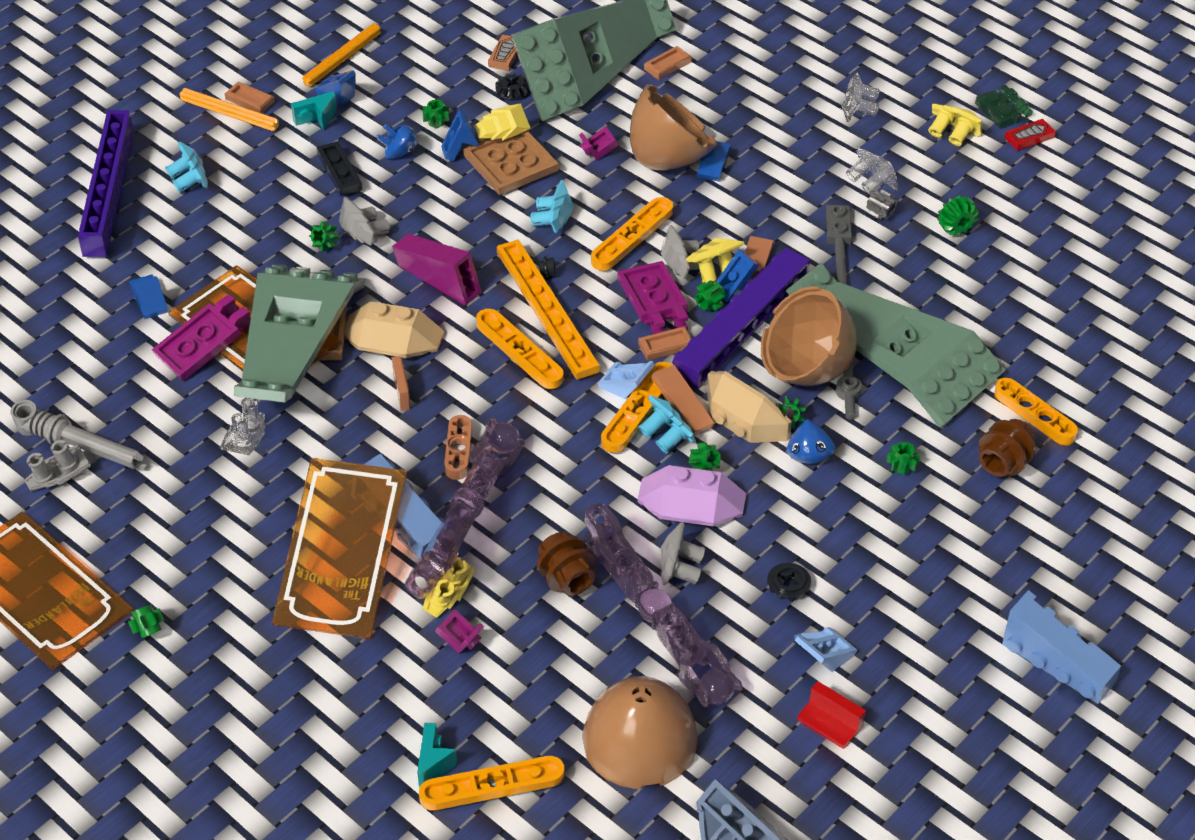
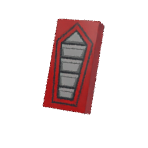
[1004,119,1056,151]

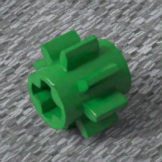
[423,99,450,128]
[309,221,340,251]
[695,280,725,312]
[776,396,806,429]
[688,442,721,471]
[886,442,920,474]
[128,604,165,638]

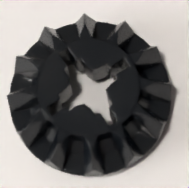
[495,73,530,99]
[767,563,811,601]

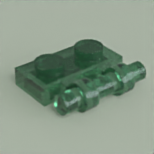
[975,85,1033,129]

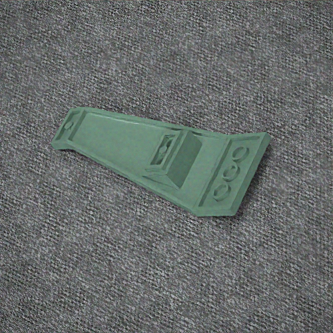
[511,0,677,121]
[786,263,1005,427]
[234,264,365,402]

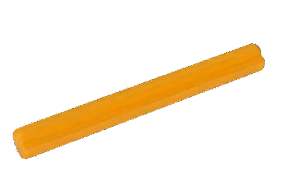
[302,23,381,87]
[180,88,279,131]

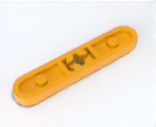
[591,197,673,271]
[476,309,564,389]
[601,362,672,453]
[419,756,564,810]

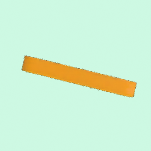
[994,378,1078,446]

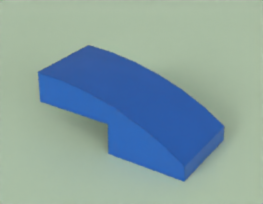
[697,141,731,182]

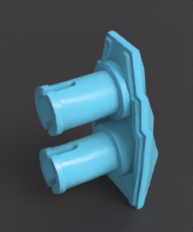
[165,141,208,194]
[530,180,574,233]
[638,395,696,454]

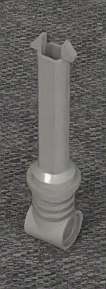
[10,400,147,470]

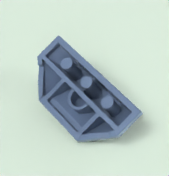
[696,779,788,840]

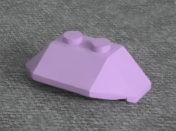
[638,465,746,526]

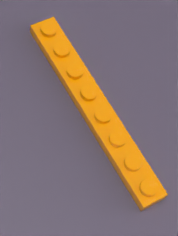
[497,239,600,380]

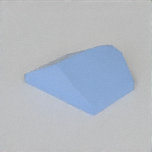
[597,361,655,399]
[794,627,857,672]

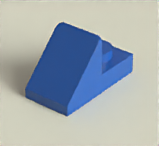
[314,70,356,107]
[441,109,479,161]
[716,250,759,303]
[129,274,168,319]

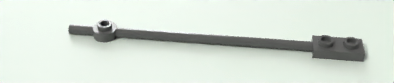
[825,205,862,420]

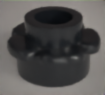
[539,256,556,279]

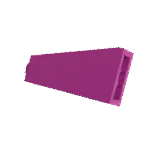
[392,233,482,305]

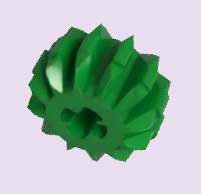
[937,195,979,237]

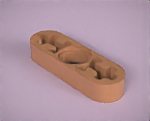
[445,415,472,480]

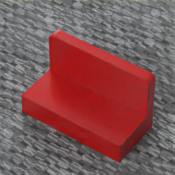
[797,681,866,749]

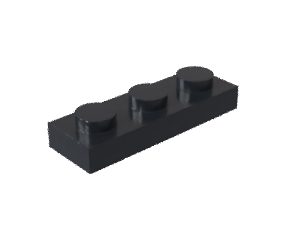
[316,141,362,196]

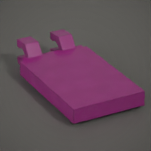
[617,261,688,334]
[152,294,251,381]

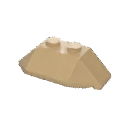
[344,301,444,358]
[707,371,792,443]

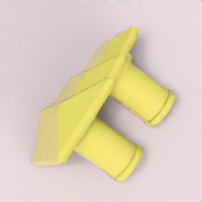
[473,103,531,141]
[928,104,982,146]
[686,238,745,283]
[422,552,475,618]

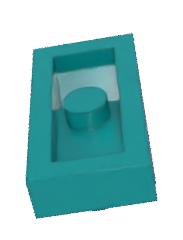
[291,92,337,130]
[417,722,457,788]

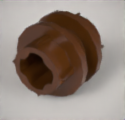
[978,419,1036,477]
[537,531,596,597]

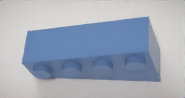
[351,454,448,559]
[1002,590,1121,704]

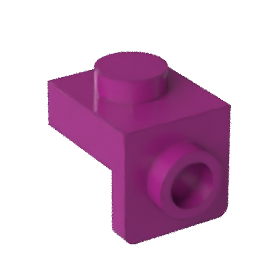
[579,126,619,161]
[435,609,484,654]

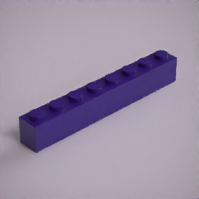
[78,110,134,257]
[672,248,810,389]

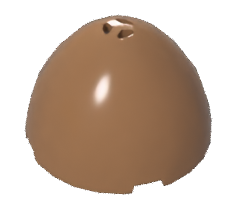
[630,84,717,171]
[761,286,857,386]
[582,676,698,789]

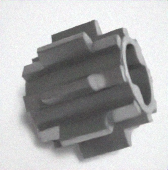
[866,189,898,220]

